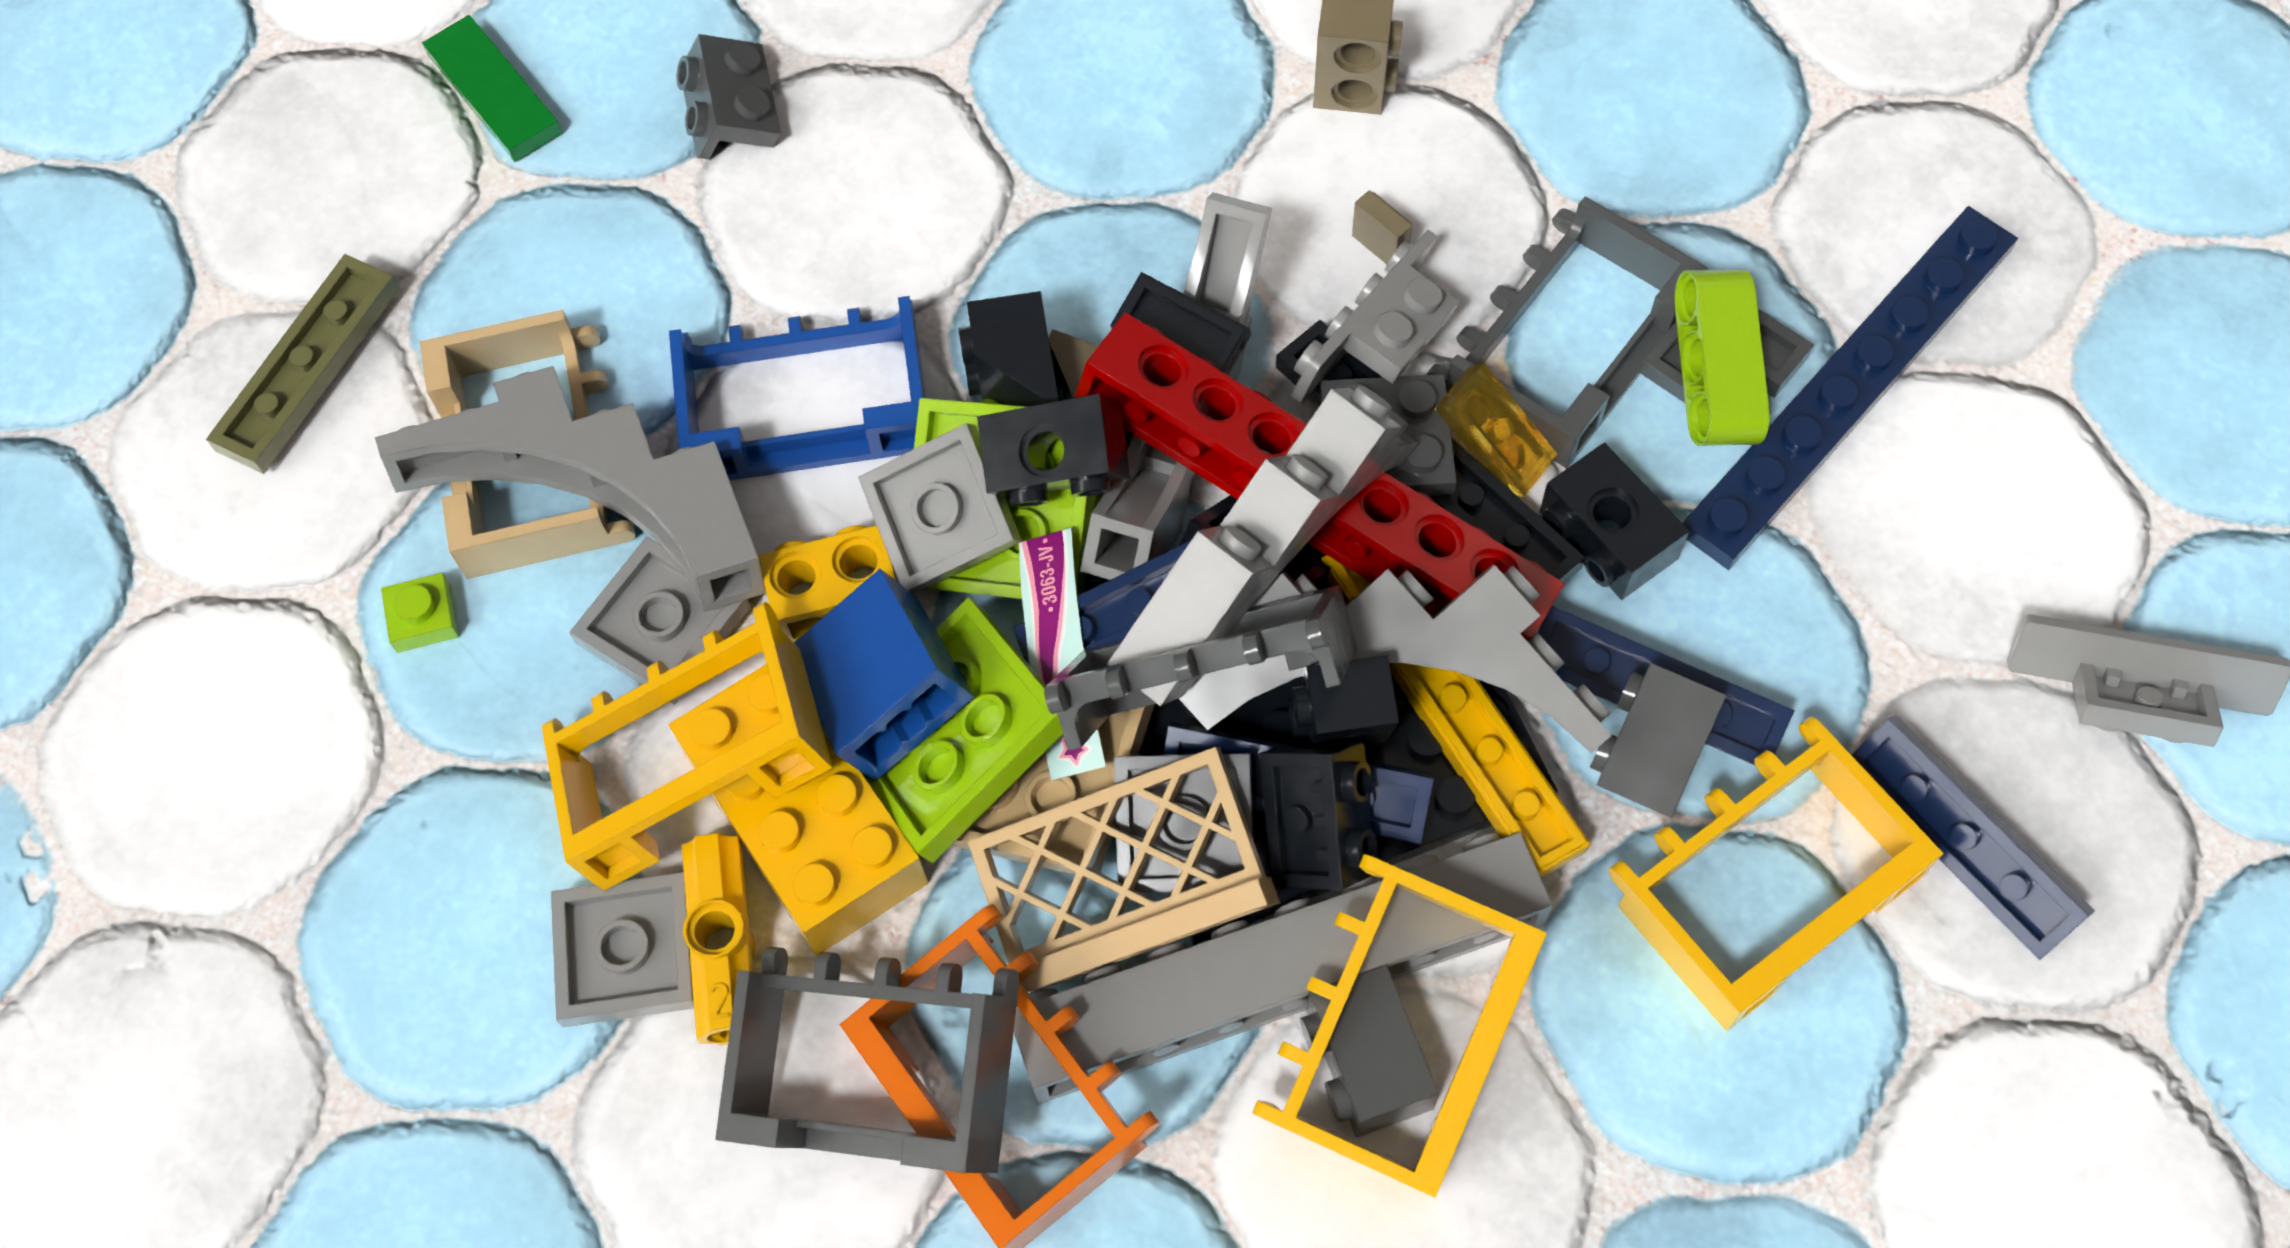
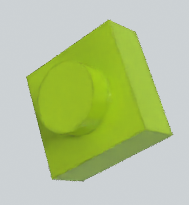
[381,572,459,653]

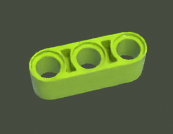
[1674,269,1770,446]

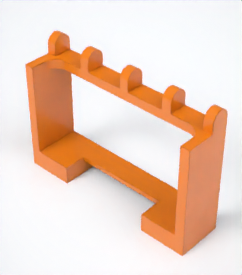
[839,904,1160,1248]

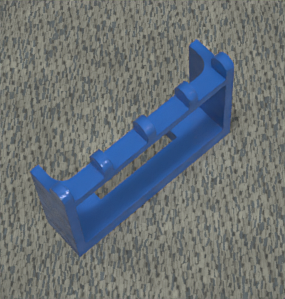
[669,296,926,481]

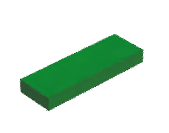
[422,15,562,162]

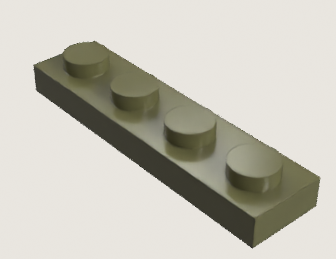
[206,254,400,474]

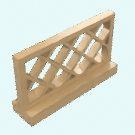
[967,747,1280,994]

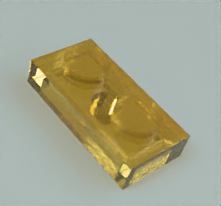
[1435,363,1557,497]

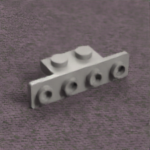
[1291,230,1460,403]
[2007,614,2290,747]

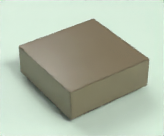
[1352,190,1413,265]

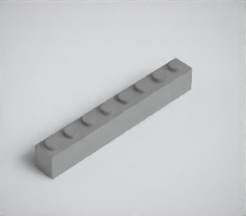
[1014,832,1553,1105]

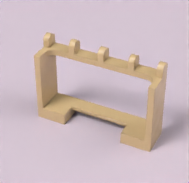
[419,309,635,579]

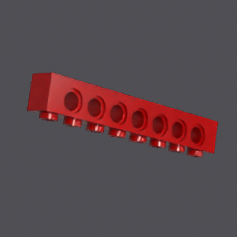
[1074,312,1565,642]

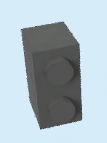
[1590,663,1726,818]
[1300,965,1439,1138]

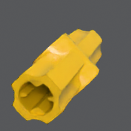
[682,833,756,1046]

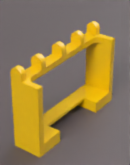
[542,602,833,891]
[1608,717,1944,1032]
[1252,854,1547,1198]

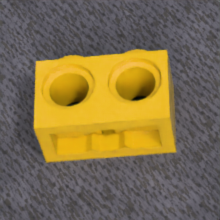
[758,525,897,643]

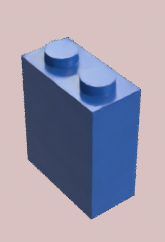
[794,569,974,781]

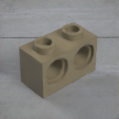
[1313,0,1403,115]

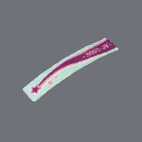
[1019,528,1106,781]

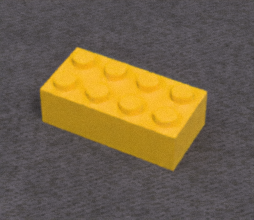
[668,664,928,956]

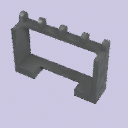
[1426,196,1708,469]
[1044,585,1358,751]
[715,947,1019,1173]

